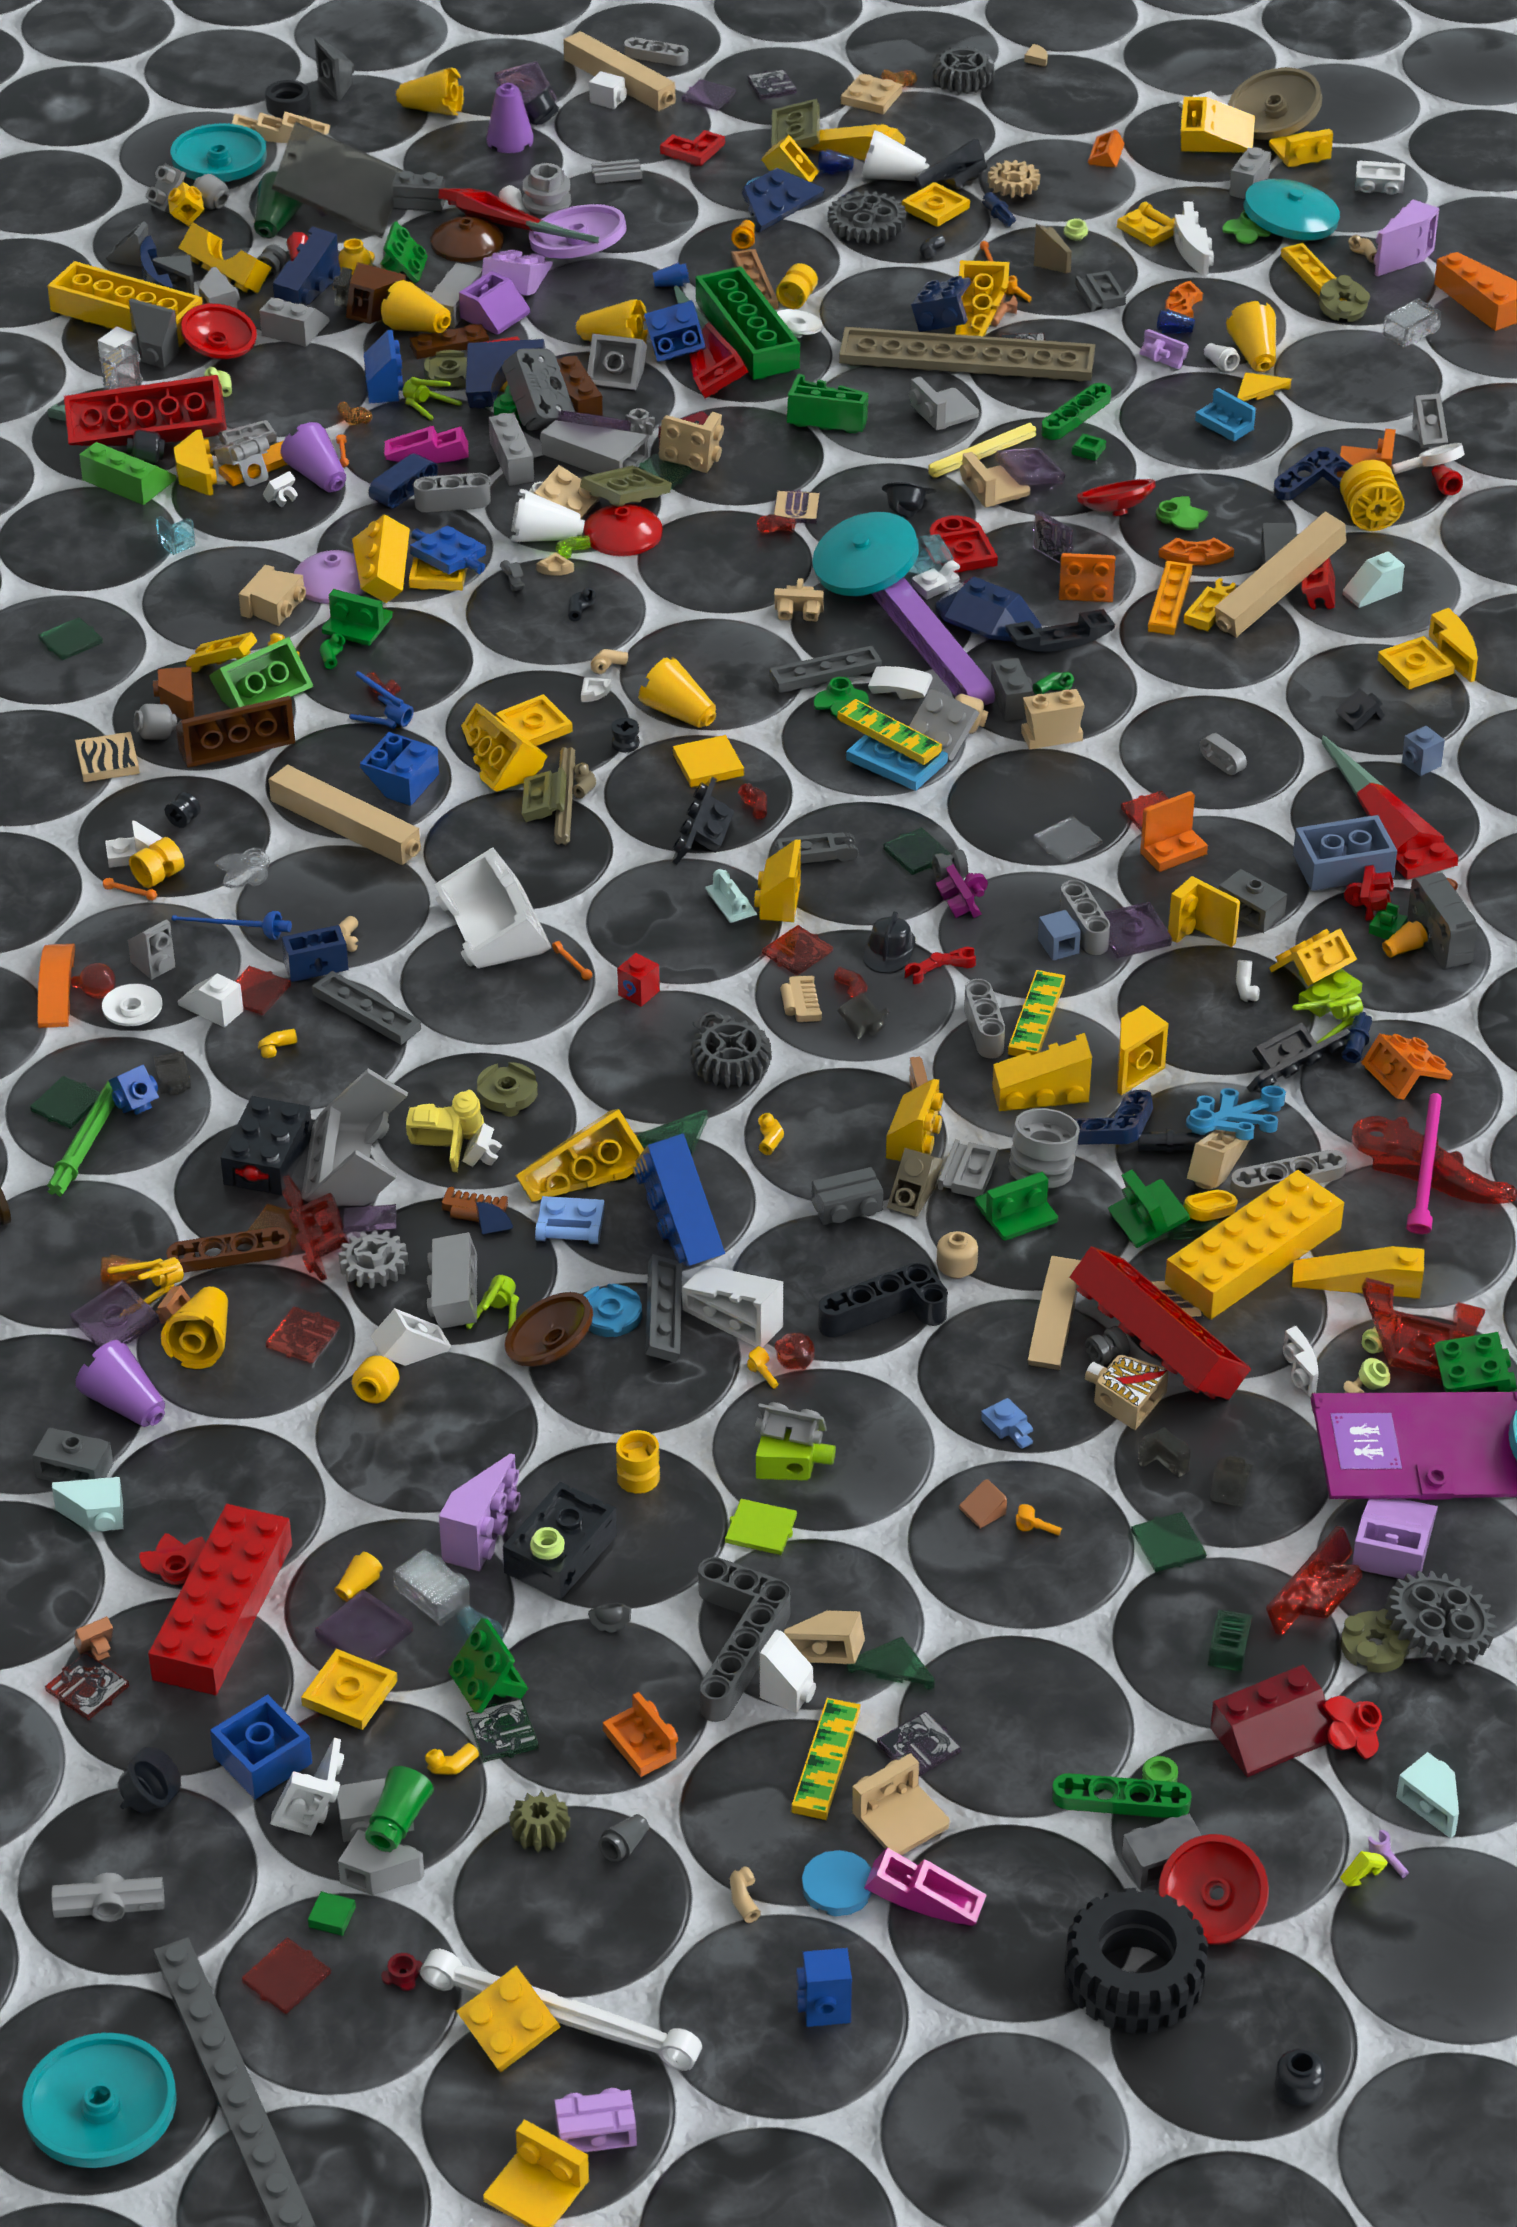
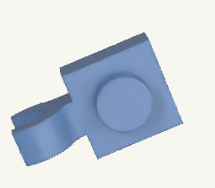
[981,1398,1033,1449]

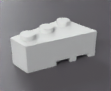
[682,1265,783,1348]

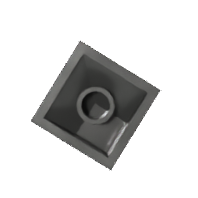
[315,37,354,101]
[129,298,179,368]

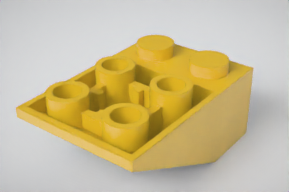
[1181,97,1255,152]

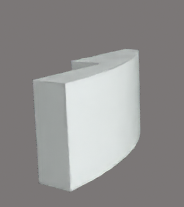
[868,666,933,700]
[1283,1326,1318,1398]

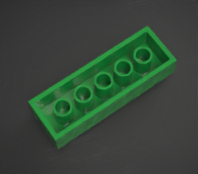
[695,266,800,380]

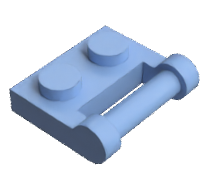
[535,1196,605,1244]

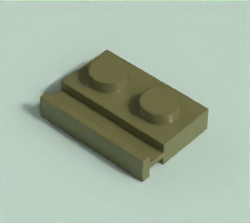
[522,767,567,822]

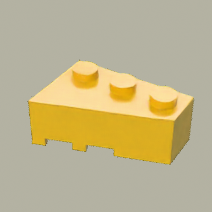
[352,514,410,603]
[992,1033,1092,1111]

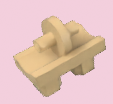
[774,578,824,622]

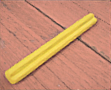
[928,423,1036,478]

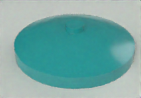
[170,123,267,182]
[1243,179,1340,240]
[813,512,919,596]
[22,2033,177,2168]

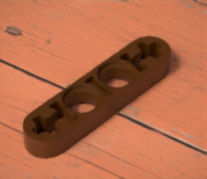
[166,1227,291,1273]

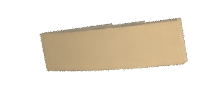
[232,112,330,143]
[1028,1256,1081,1370]

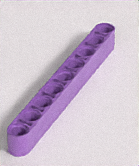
[872,577,995,705]

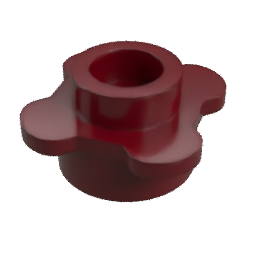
[381,1953,423,1991]

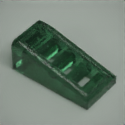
[1208,1609,1253,1671]

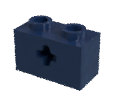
[281,925,349,982]

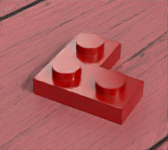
[660,130,725,166]

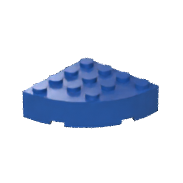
[633,1133,725,1266]

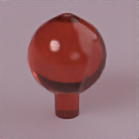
[71,963,116,999]
[775,1332,815,1370]

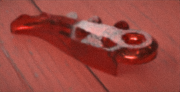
[1351,1116,1517,1204]

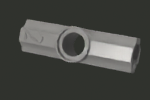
[52,1873,165,1922]

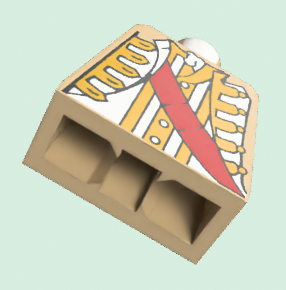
[1085,1355,1169,1430]

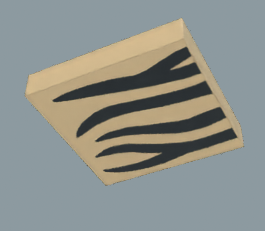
[75,732,140,782]

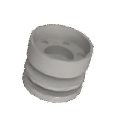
[1008,1108,1080,1188]

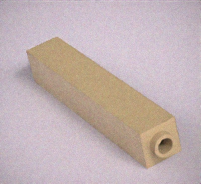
[563,31,675,111]
[1215,512,1347,638]
[269,764,421,865]

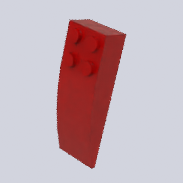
[64,375,227,446]

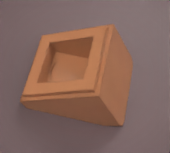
[959,1479,1007,1529]

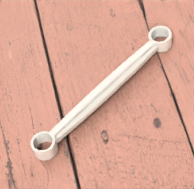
[420,1949,702,2071]

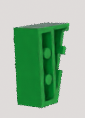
[787,374,869,433]

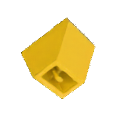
[886,1079,943,1161]

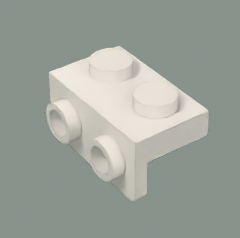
[1355,161,1405,194]

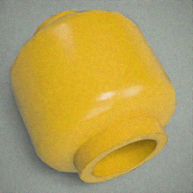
[351,1355,399,1404]

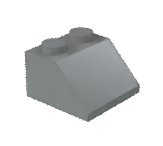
[260,298,330,347]
[587,334,647,390]

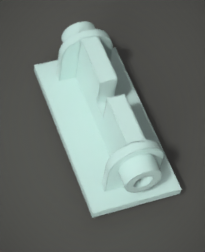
[705,869,757,923]

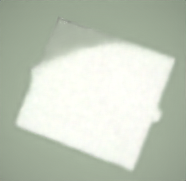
[1033,816,1103,863]

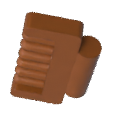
[442,1187,508,1222]

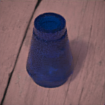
[818,149,854,173]
[1157,309,1195,333]

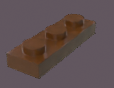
[409,324,489,359]

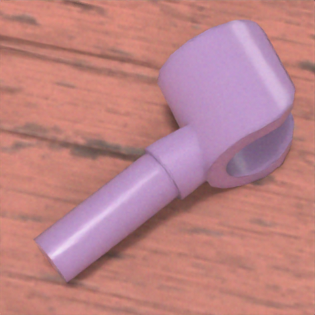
[1369,1830,1409,1878]

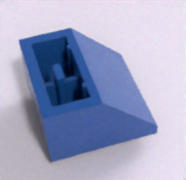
[644,300,706,363]
[364,330,403,404]
[360,732,439,806]

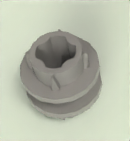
[523,163,571,219]

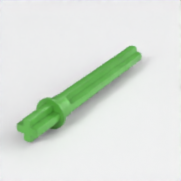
[47,1078,115,1197]

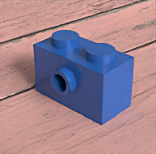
[796,1948,852,2027]

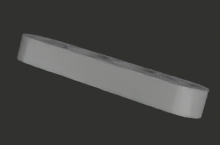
[1230,1150,1347,1199]

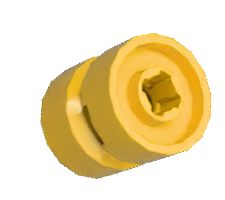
[776,263,818,309]
[129,837,184,889]
[616,1430,660,1494]

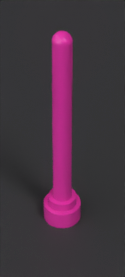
[1406,1093,1442,1234]

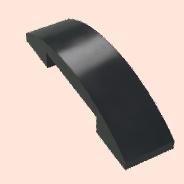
[1005,609,1115,652]

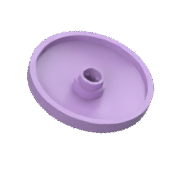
[529,204,626,259]

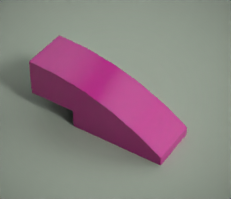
[384,426,469,463]
[864,1847,986,1926]

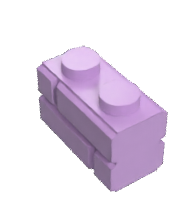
[555,2088,637,2152]

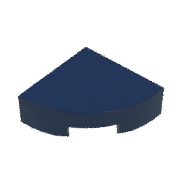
[475,1202,513,1234]

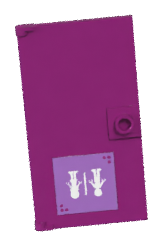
[1311,1392,1517,1500]

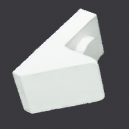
[105,820,162,868]

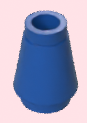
[652,262,690,287]

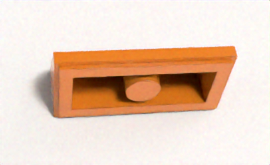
[1088,129,1124,168]

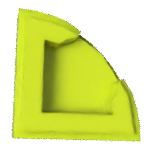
[1340,1851,1388,1887]

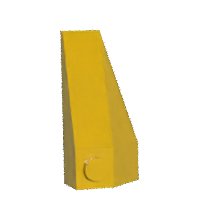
[809,124,905,160]
[955,260,1010,336]
[461,703,548,792]
[515,1109,644,1202]
[1292,1246,1424,1299]

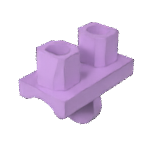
[1139,329,1189,369]

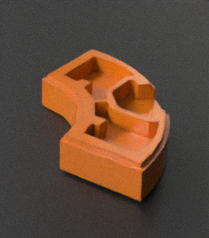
[1165,281,1203,325]
[1159,538,1234,566]

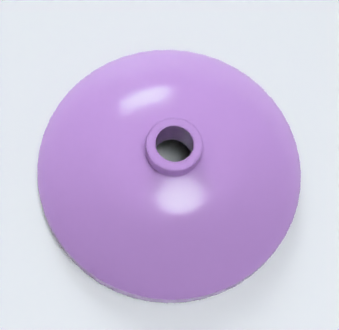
[294,550,366,604]

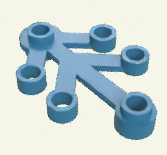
[1186,1085,1286,1140]

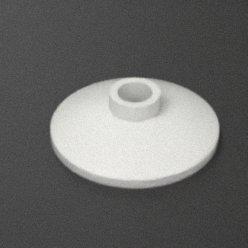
[777,309,823,338]
[102,984,162,1026]

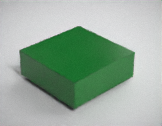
[1072,434,1106,461]
[308,1891,356,1936]

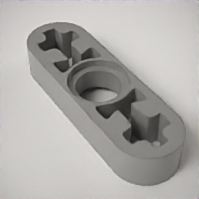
[624,38,688,66]

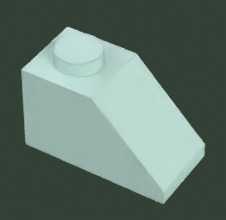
[1342,552,1405,608]
[52,1477,123,1532]
[1396,1752,1459,1839]

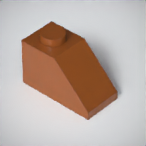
[153,667,194,720]

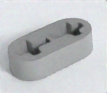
[1199,733,1247,775]

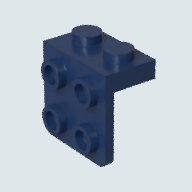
[911,276,971,332]

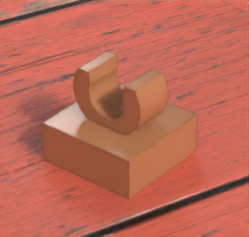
[153,1285,191,1324]
[74,1616,113,1662]

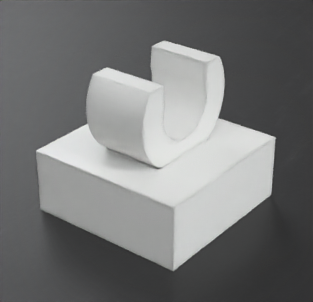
[262,471,297,507]
[462,1123,502,1167]

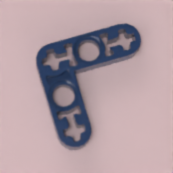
[1273,447,1352,501]
[1073,1089,1153,1145]

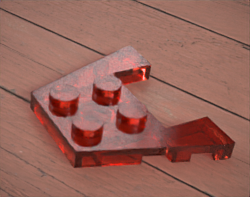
[1362,1278,1485,1379]

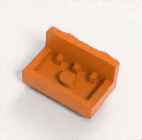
[603,1692,678,1777]

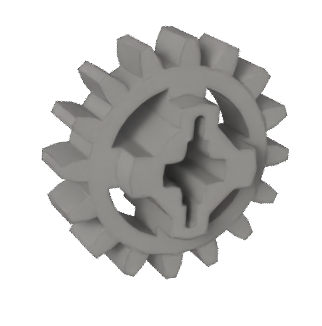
[338,1229,408,1288]

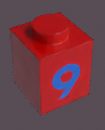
[617,953,660,1007]

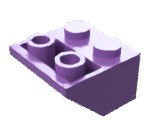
[459,271,530,335]

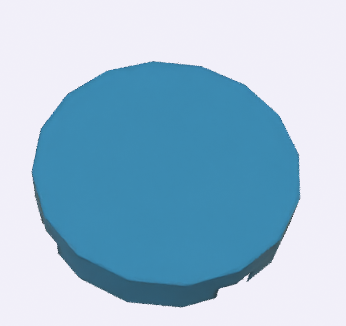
[584,1284,642,1337]
[802,1850,873,1916]

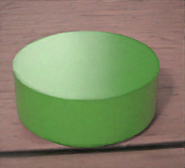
[1142,1756,1178,1782]

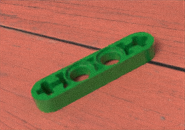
[1041,383,1111,440]
[1052,1773,1192,1818]

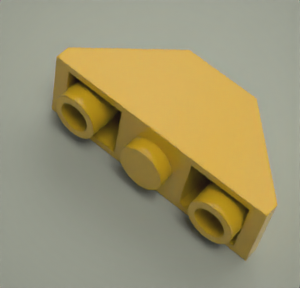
[173,429,217,496]

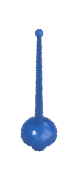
[171,911,292,940]

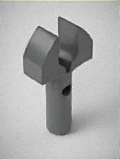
[500,560,525,591]

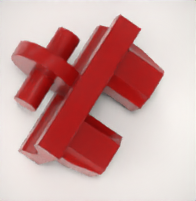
[1344,865,1394,921]

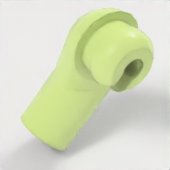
[204,367,232,397]

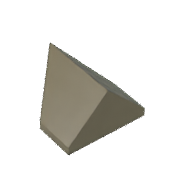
[1034,224,1072,273]

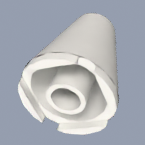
[861,131,929,182]
[510,489,585,542]

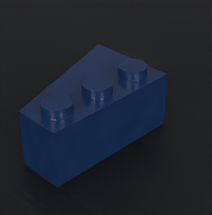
[273,226,341,306]

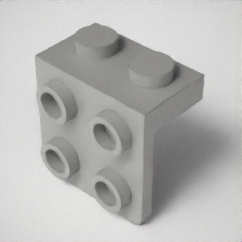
[909,377,979,431]

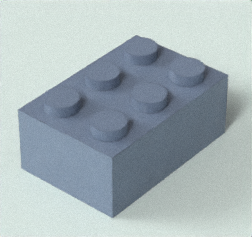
[1293,815,1397,891]

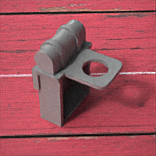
[214,434,270,487]

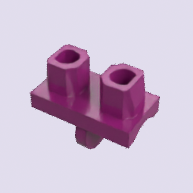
[936,864,988,918]

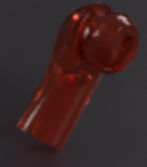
[757,514,796,534]
[366,672,401,697]
[739,783,767,819]
[834,967,868,1000]

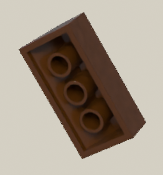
[176,696,295,768]

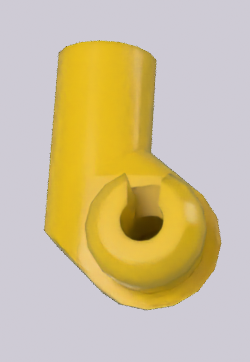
[758,1113,784,1155]

